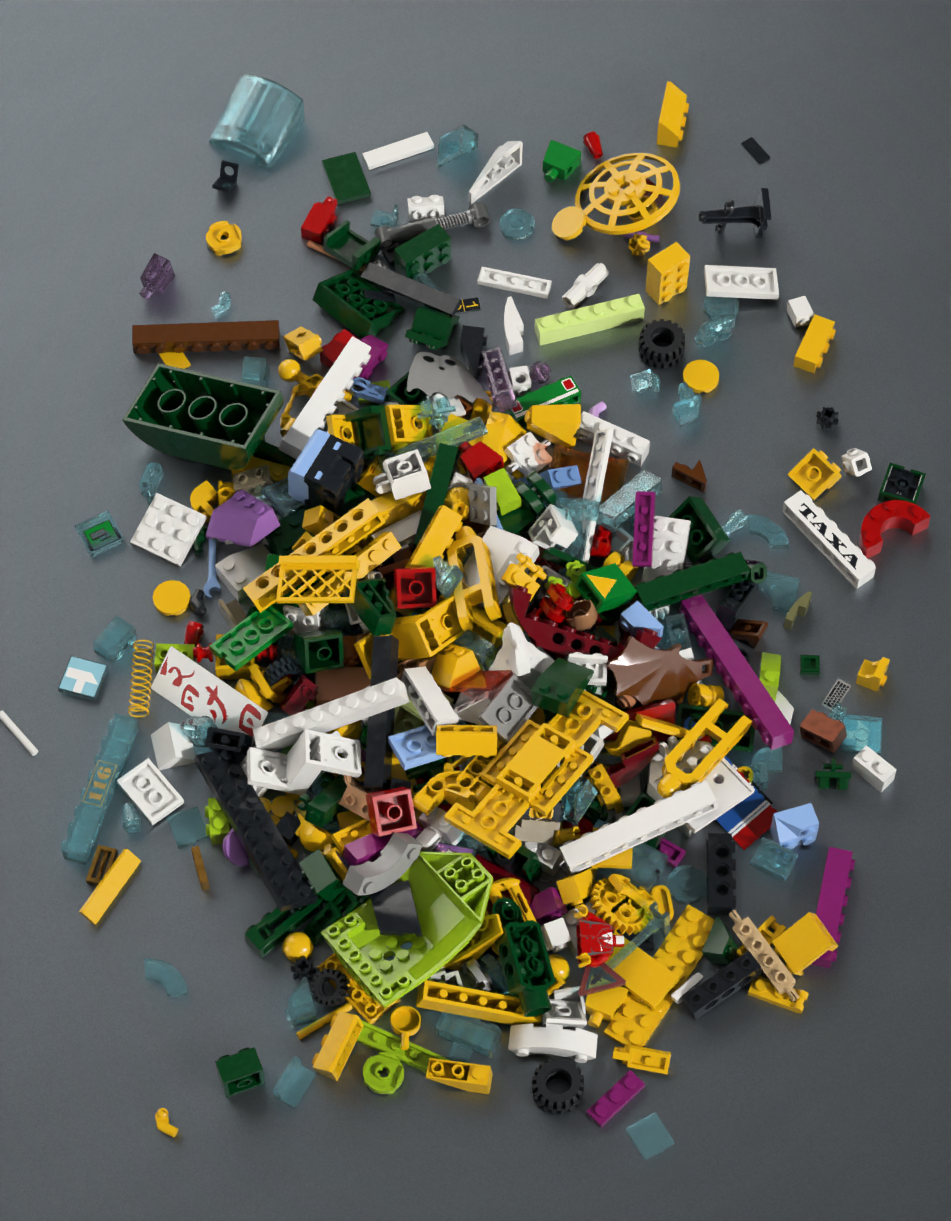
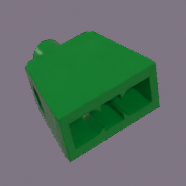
[543,140,581,183]

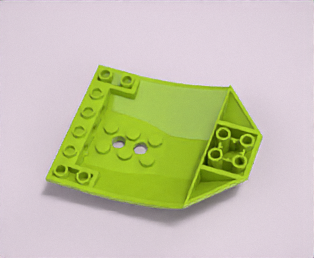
[321,852,493,1008]

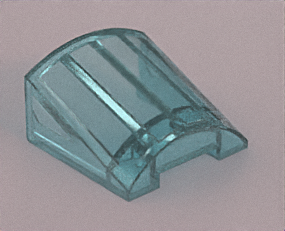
[209,74,305,170]

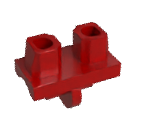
[590,525,613,559]

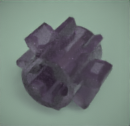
[529,361,552,384]

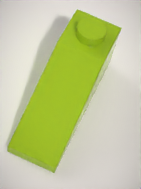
[759,652,781,701]

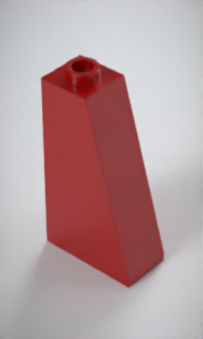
[603,699,675,741]

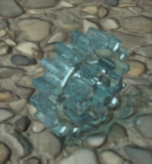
[479,954,509,995]

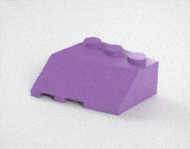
[205,489,280,547]

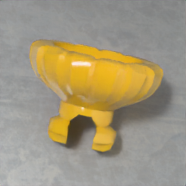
[444,486,469,520]

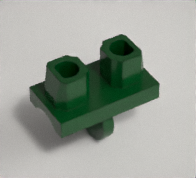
[814,758,852,790]

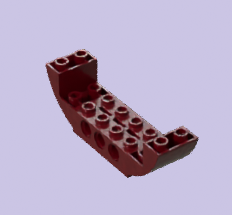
[509,584,661,670]

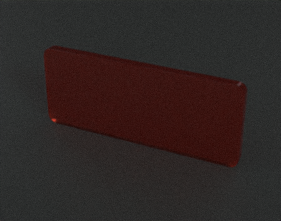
[438,670,513,692]

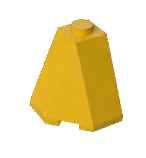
[524,404,581,451]

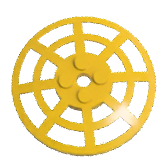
[575,153,680,235]

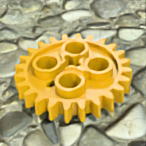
[589,877,651,935]

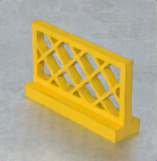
[276,555,360,603]

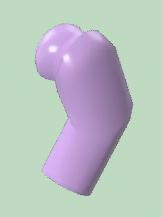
[588,401,607,418]

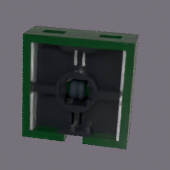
[878,463,926,504]

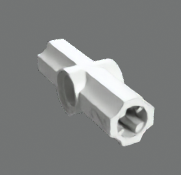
[562,263,609,309]

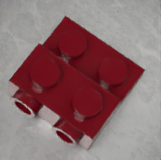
[279,675,319,716]

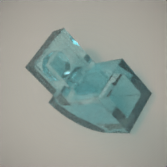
[672,382,702,428]
[751,747,783,791]

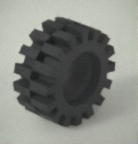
[310,969,350,1007]

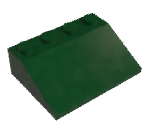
[312,269,405,339]

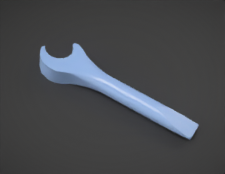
[203,539,221,601]

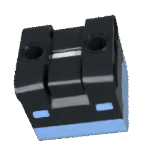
[288,429,364,515]

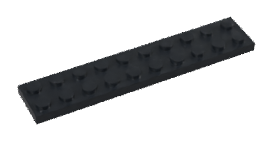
[194,750,318,912]

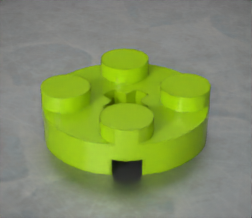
[363,1052,404,1094]

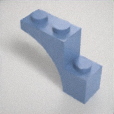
[512,465,582,491]

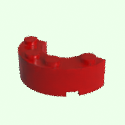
[859,500,931,559]

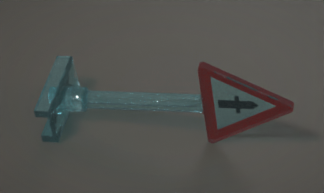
[578,902,670,997]

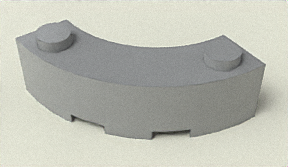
[343,832,423,895]

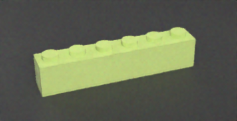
[534,294,645,346]

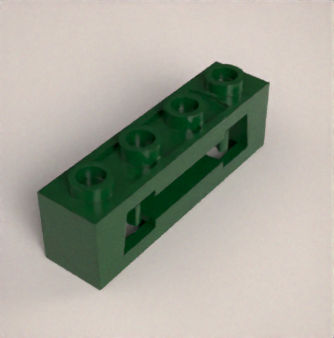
[244,896,323,959]

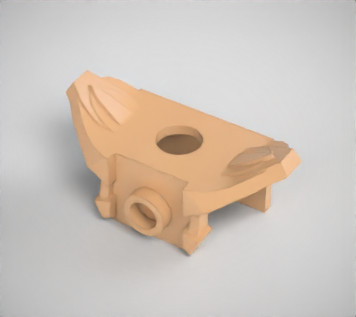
[339,775,374,821]

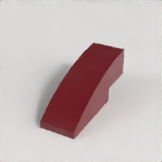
[606,736,660,789]

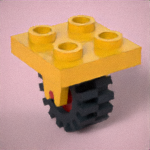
[248,657,301,704]

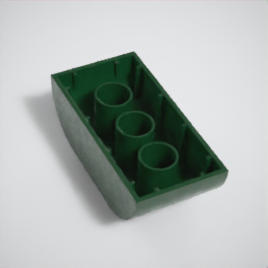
[122,363,284,470]

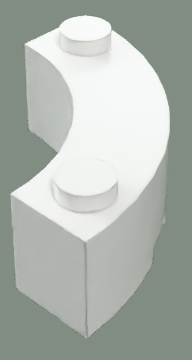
[508,1023,598,1063]

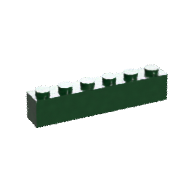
[634,551,750,612]

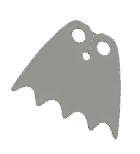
[407,352,493,405]

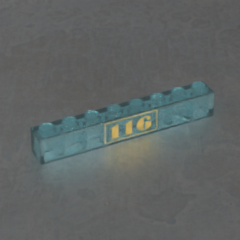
[60,713,139,865]

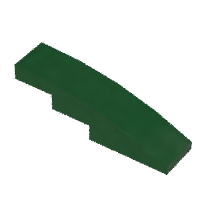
[304,888,371,945]

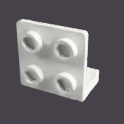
[283,605,331,640]

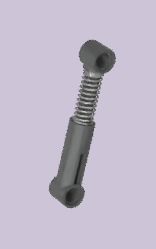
[374,202,490,250]

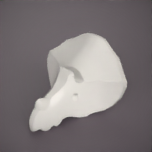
[484,623,555,708]

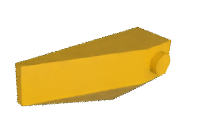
[482,411,527,463]

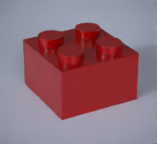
[394,567,437,609]
[365,787,417,837]

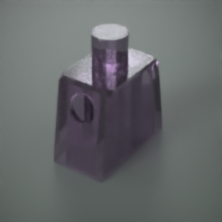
[139,253,175,299]

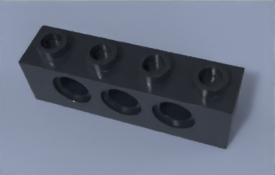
[707,833,736,915]
[682,951,762,1020]

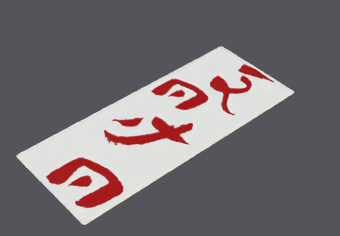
[151,646,268,747]

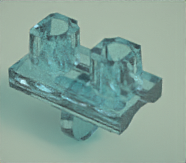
[417,397,456,429]

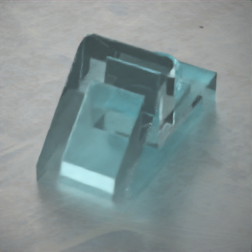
[433,555,464,598]

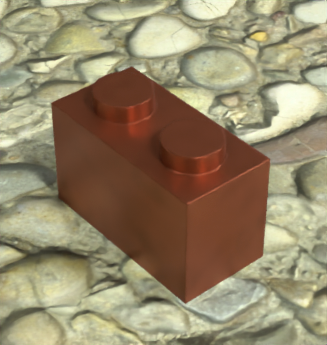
[799,709,847,753]

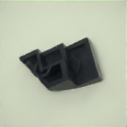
[370,880,423,937]

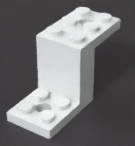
[247,729,362,795]

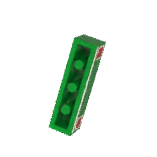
[505,376,581,427]

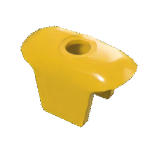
[604,720,652,763]

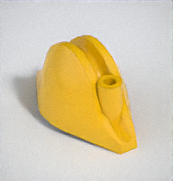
[295,813,335,852]

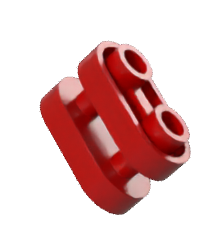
[539,583,574,624]

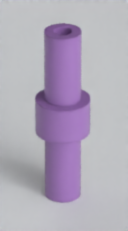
[623,231,660,242]

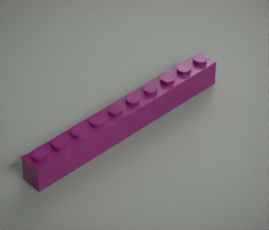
[679,594,794,750]

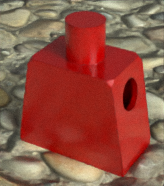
[459,441,504,483]

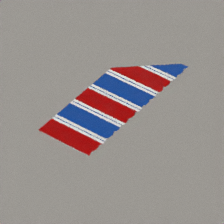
[683,716,777,850]

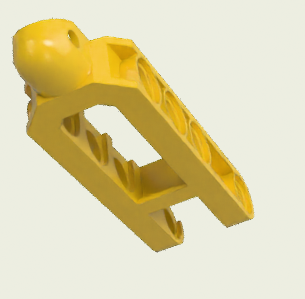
[447,526,502,631]
[657,699,753,798]

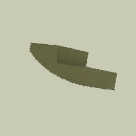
[783,591,813,630]

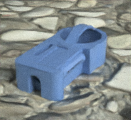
[350,377,388,404]

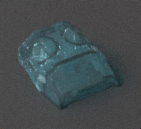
[694,314,736,347]

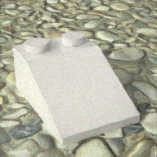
[215,544,271,602]

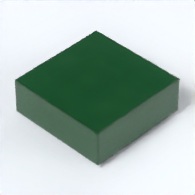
[800,655,820,676]

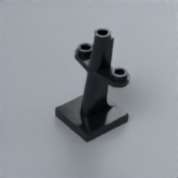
[699,188,771,239]

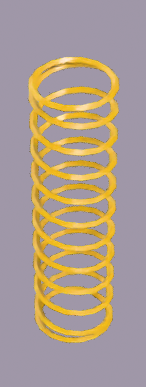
[128,640,154,717]

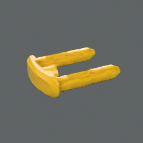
[484,877,537,955]

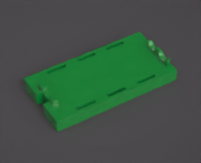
[209,606,294,671]

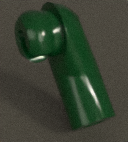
[192,526,207,554]

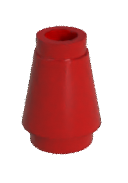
[583,131,603,159]
[184,621,204,647]

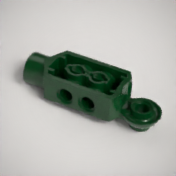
[492,898,556,1017]

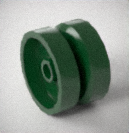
[514,470,560,518]

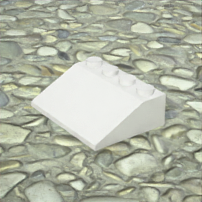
[450,526,540,612]

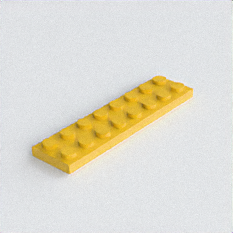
[603,904,715,1047]

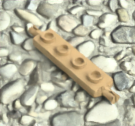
[729,910,799,1001]

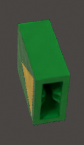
[574,563,637,614]

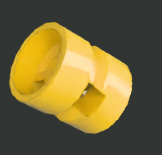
[602,551,638,581]
[688,683,724,708]

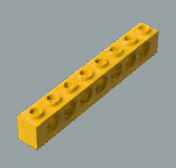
[243,498,386,613]

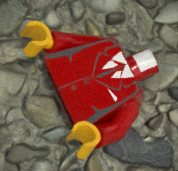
[574,904,624,968]

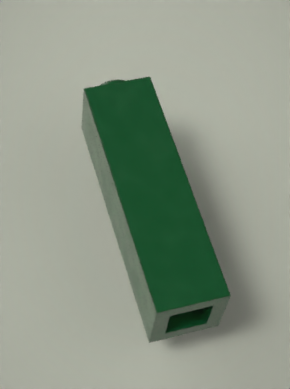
[297,772,359,828]

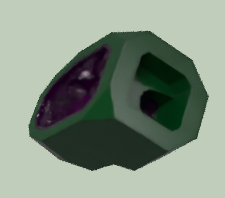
[745,560,767,584]

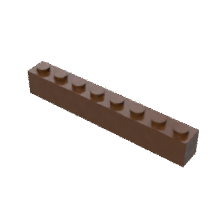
[132,320,280,354]

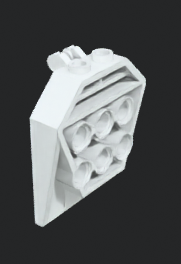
[647,736,755,834]

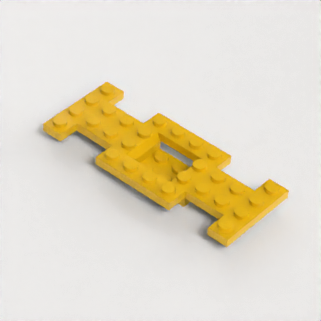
[444,690,629,859]

